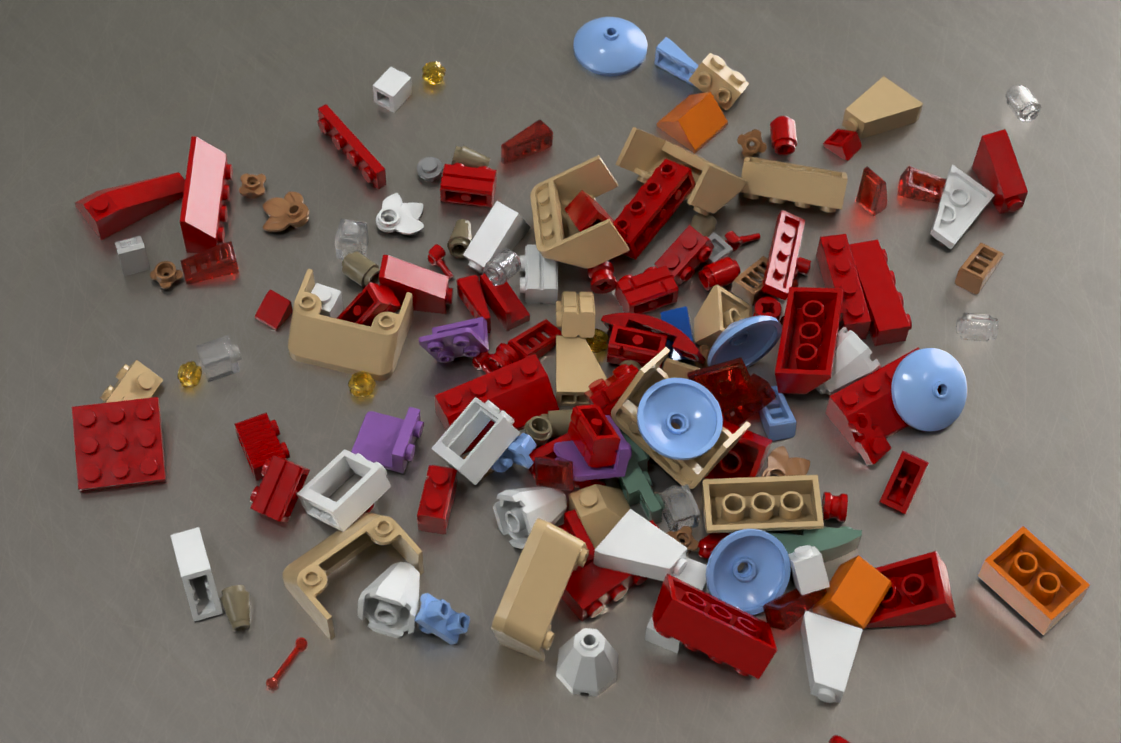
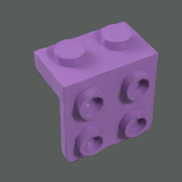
[419,317,489,363]
[351,407,424,474]
[553,415,632,481]

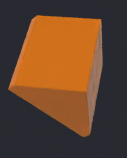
[657,92,728,154]
[812,555,892,629]

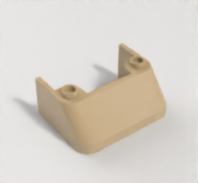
[615,127,747,216]
[530,155,629,269]
[288,269,414,381]
[611,347,751,489]
[283,513,424,640]
[491,518,589,661]

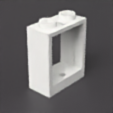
[431,397,520,485]
[297,449,391,532]

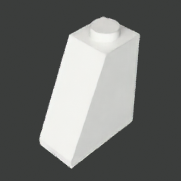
[463,201,531,274]
[594,509,688,581]
[170,527,223,622]
[800,611,863,704]

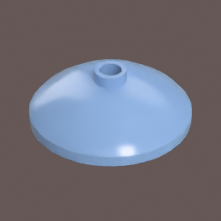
[573,17,647,76]
[707,315,782,375]
[891,348,967,431]
[637,378,723,460]
[706,529,791,615]

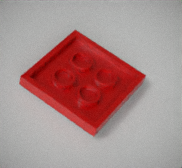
[72,397,166,492]

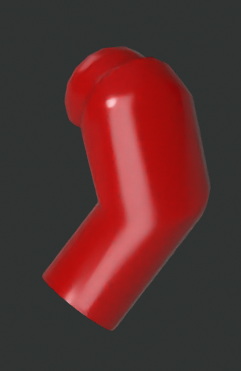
[698,533,731,558]

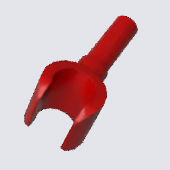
[725,231,760,251]
[428,244,454,280]
[793,257,811,280]
[472,351,492,374]

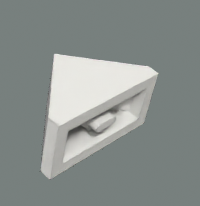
[115,235,150,276]

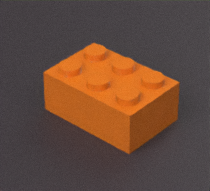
[978,526,1090,636]

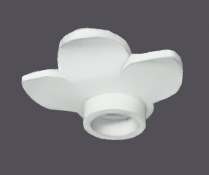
[376,193,424,235]

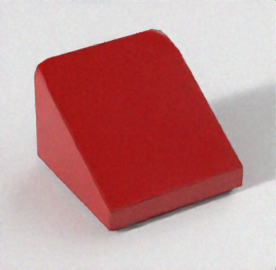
[823,129,862,161]
[254,290,293,331]

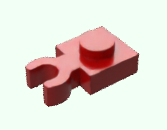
[848,413,891,465]

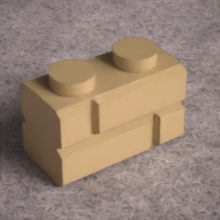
[556,291,595,338]

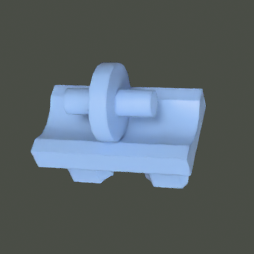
[491,433,537,473]
[415,593,470,645]

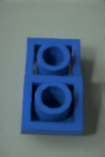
[660,306,694,362]

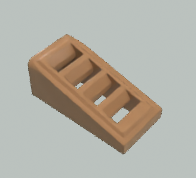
[955,243,1004,294]
[731,256,768,306]

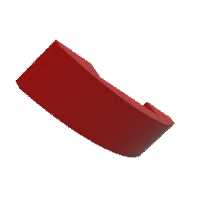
[601,313,706,364]

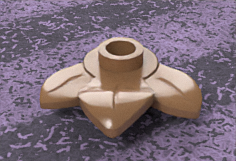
[263,191,309,232]
[761,446,810,477]

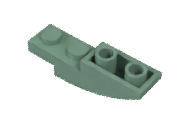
[616,425,665,524]
[768,526,862,562]

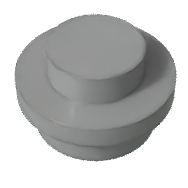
[417,157,443,182]

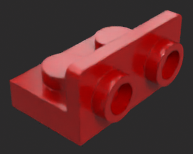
[654,225,714,286]

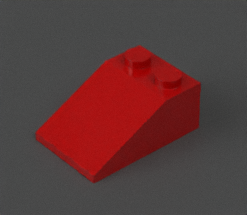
[866,551,956,628]

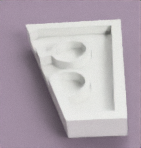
[930,165,994,249]

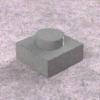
[705,233,733,264]

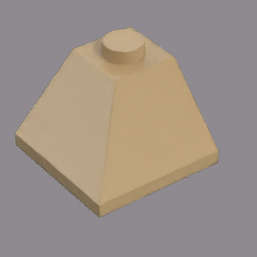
[694,284,753,349]
[568,484,631,549]

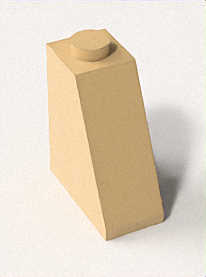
[842,76,923,139]
[556,336,607,406]

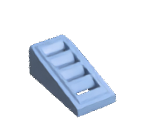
[654,37,698,87]
[752,386,796,441]

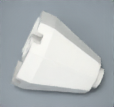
[816,327,881,396]
[493,486,567,549]
[357,562,420,638]
[556,628,618,696]

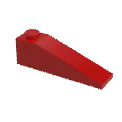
[75,172,185,241]

